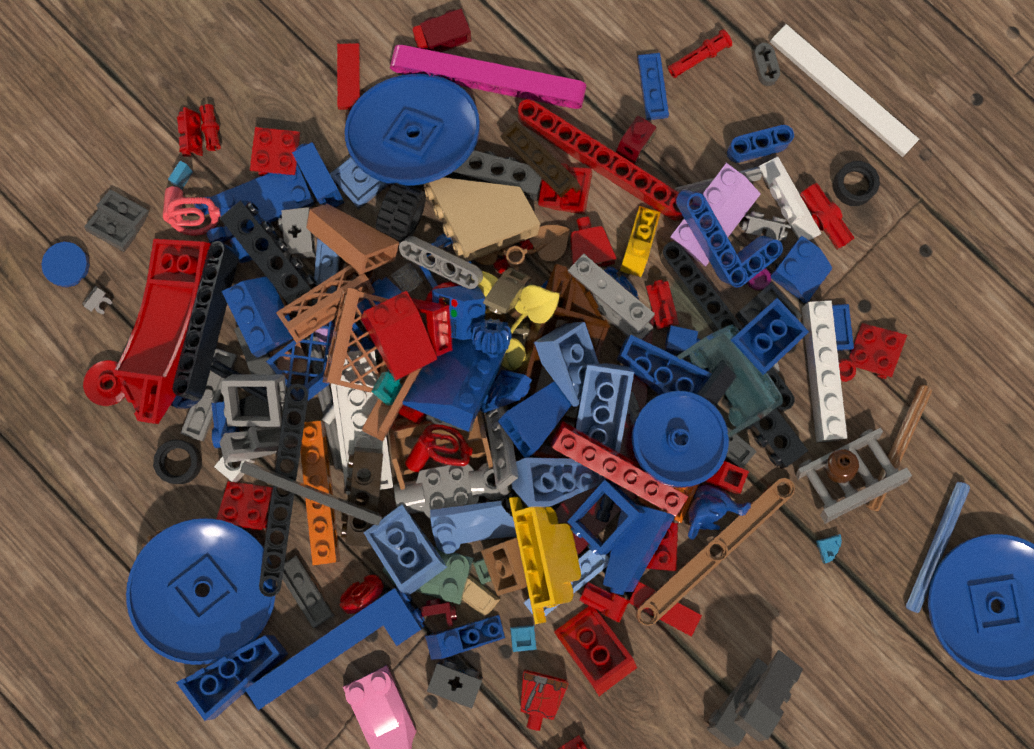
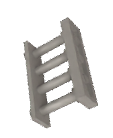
[568,254,655,340]
[796,428,912,524]

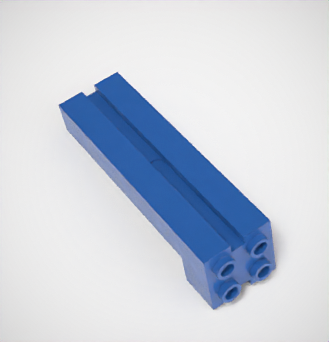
[245,587,426,710]

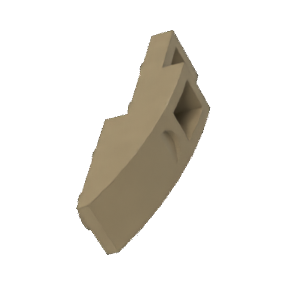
[483,268,533,314]

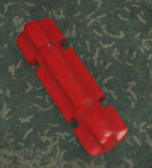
[493,239,533,273]

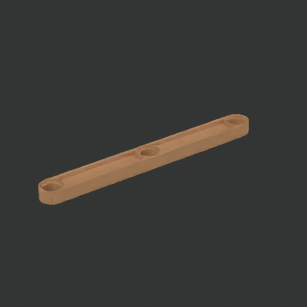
[636,478,795,626]

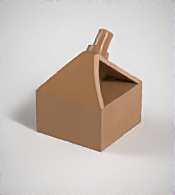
[481,537,527,596]

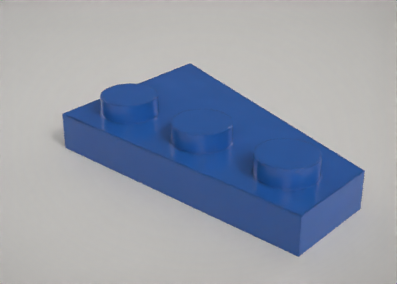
[480,370,532,413]

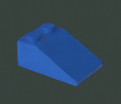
[731,298,809,375]

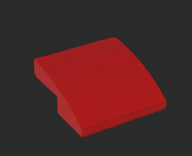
[538,163,592,214]

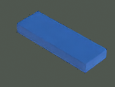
[638,53,669,120]

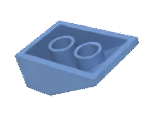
[534,322,599,406]
[364,505,447,596]

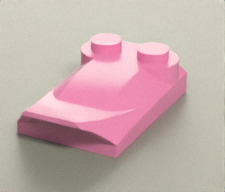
[343,665,417,749]

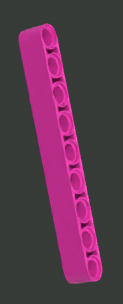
[390,45,587,109]

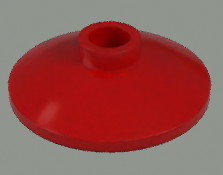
[83,360,125,406]

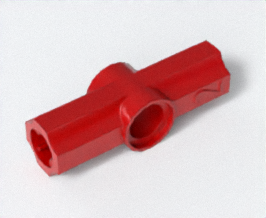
[800,183,855,250]

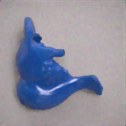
[688,484,751,540]

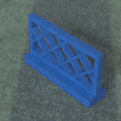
[266,321,375,401]

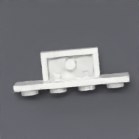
[758,157,822,240]

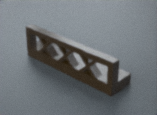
[500,121,581,198]

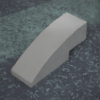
[220,423,298,463]

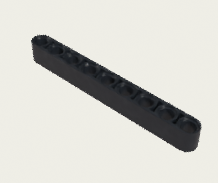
[660,242,795,412]
[259,383,308,597]

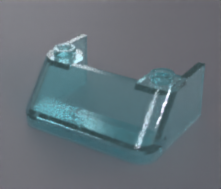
[677,325,783,437]

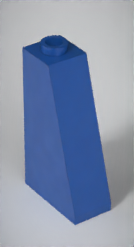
[498,381,572,458]
[603,505,674,595]

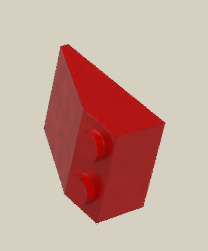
[361,291,437,381]
[554,606,637,696]

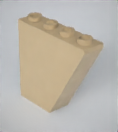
[424,178,540,262]

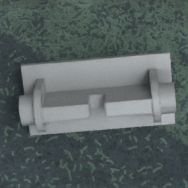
[741,211,791,241]

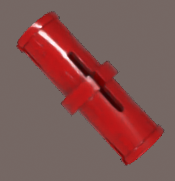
[199,104,221,151]

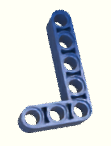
[676,190,783,287]

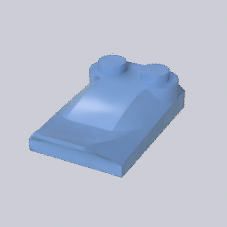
[430,501,517,554]

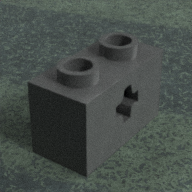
[427,659,483,709]

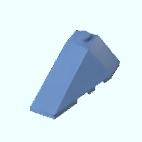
[512,458,605,507]

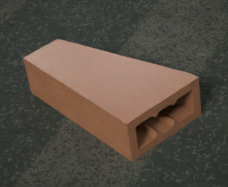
[306,204,399,274]

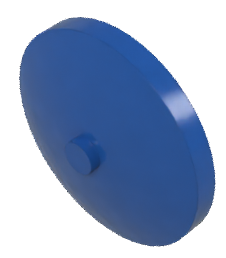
[632,391,729,488]

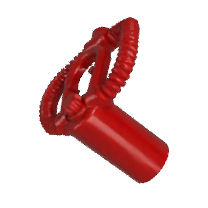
[405,423,473,472]

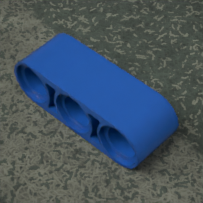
[727,125,794,163]

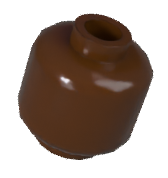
[825,449,859,483]

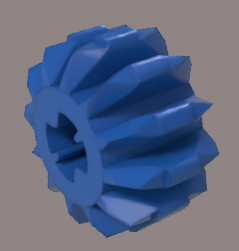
[471,318,512,355]

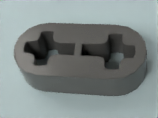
[753,43,780,86]

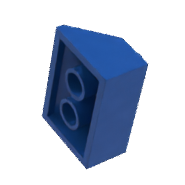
[222,277,294,358]

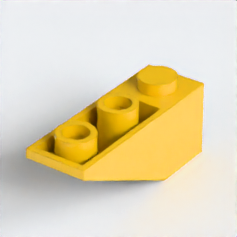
[620,206,661,277]

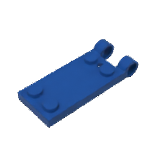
[194,164,315,244]

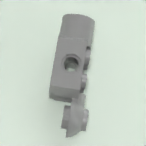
[394,462,512,518]

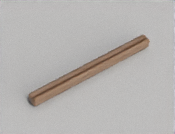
[866,385,932,511]

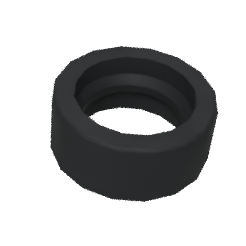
[833,161,880,206]
[153,440,202,484]

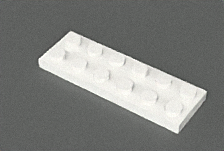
[327,349,393,495]

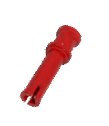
[668,29,733,79]

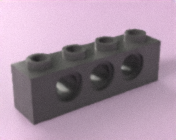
[450,148,542,201]

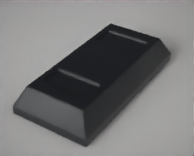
[697,360,737,406]

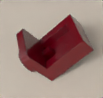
[421,598,457,627]

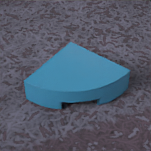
[816,534,842,564]

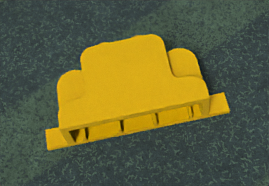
[509,497,581,625]

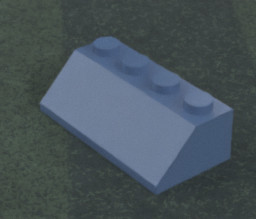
[576,363,634,453]

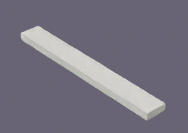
[770,24,919,157]

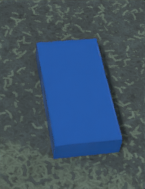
[832,304,854,351]

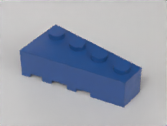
[616,335,712,395]
[176,635,288,721]

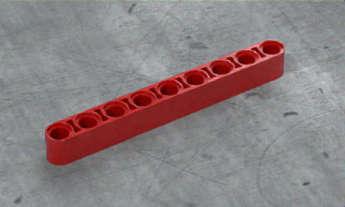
[518,99,690,221]

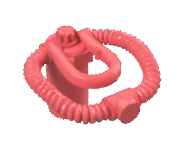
[163,186,221,236]

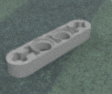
[399,236,483,289]

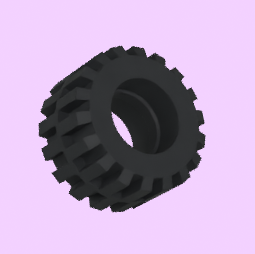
[376,183,426,244]

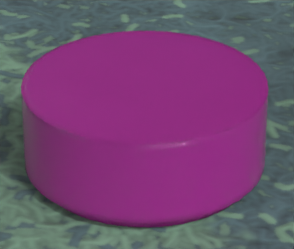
[747,269,771,291]

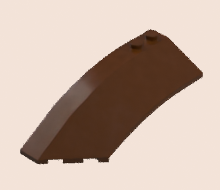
[508,264,610,459]

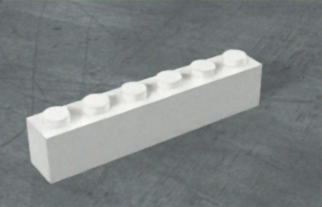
[802,301,847,442]

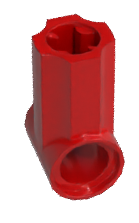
[579,582,630,623]

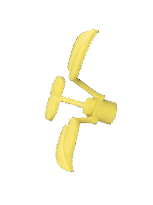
[471,271,560,371]

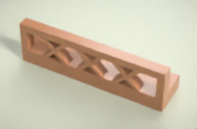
[276,265,375,343]
[362,368,422,441]

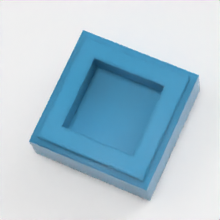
[168,161,193,190]
[510,625,537,652]

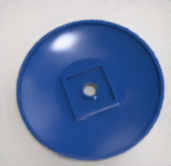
[345,74,480,186]
[126,518,276,665]
[928,534,1034,680]

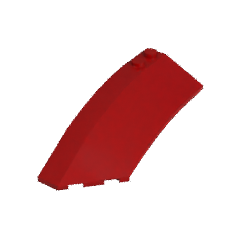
[112,239,211,424]

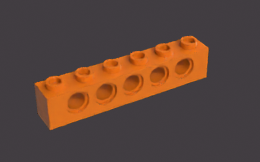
[300,421,341,565]

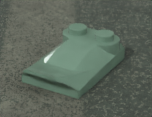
[383,547,474,604]

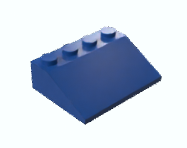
[403,338,507,432]

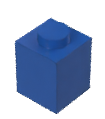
[664,326,700,357]

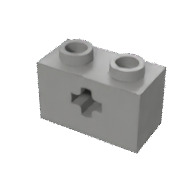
[279,207,316,259]

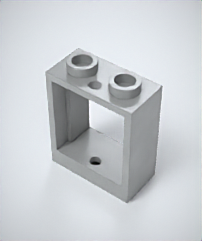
[221,374,290,427]

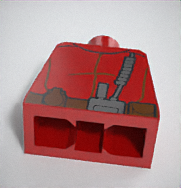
[520,669,568,731]

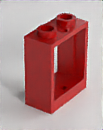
[411,298,452,357]

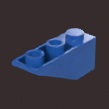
[425,615,505,660]

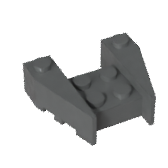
[707,650,803,748]

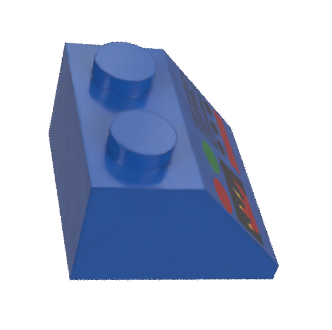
[432,286,486,340]

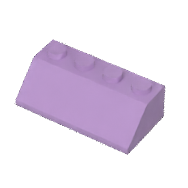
[670,163,761,267]

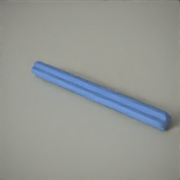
[906,482,970,613]

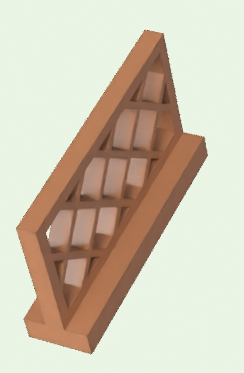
[322,288,388,393]

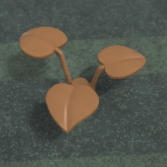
[474,225,570,321]

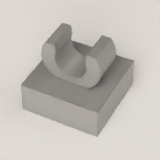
[82,286,112,314]

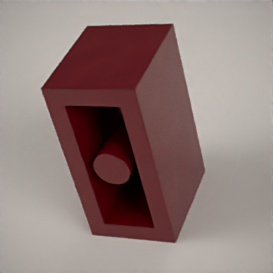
[420,8,472,52]

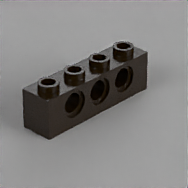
[341,447,383,547]

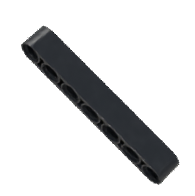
[172,241,239,401]

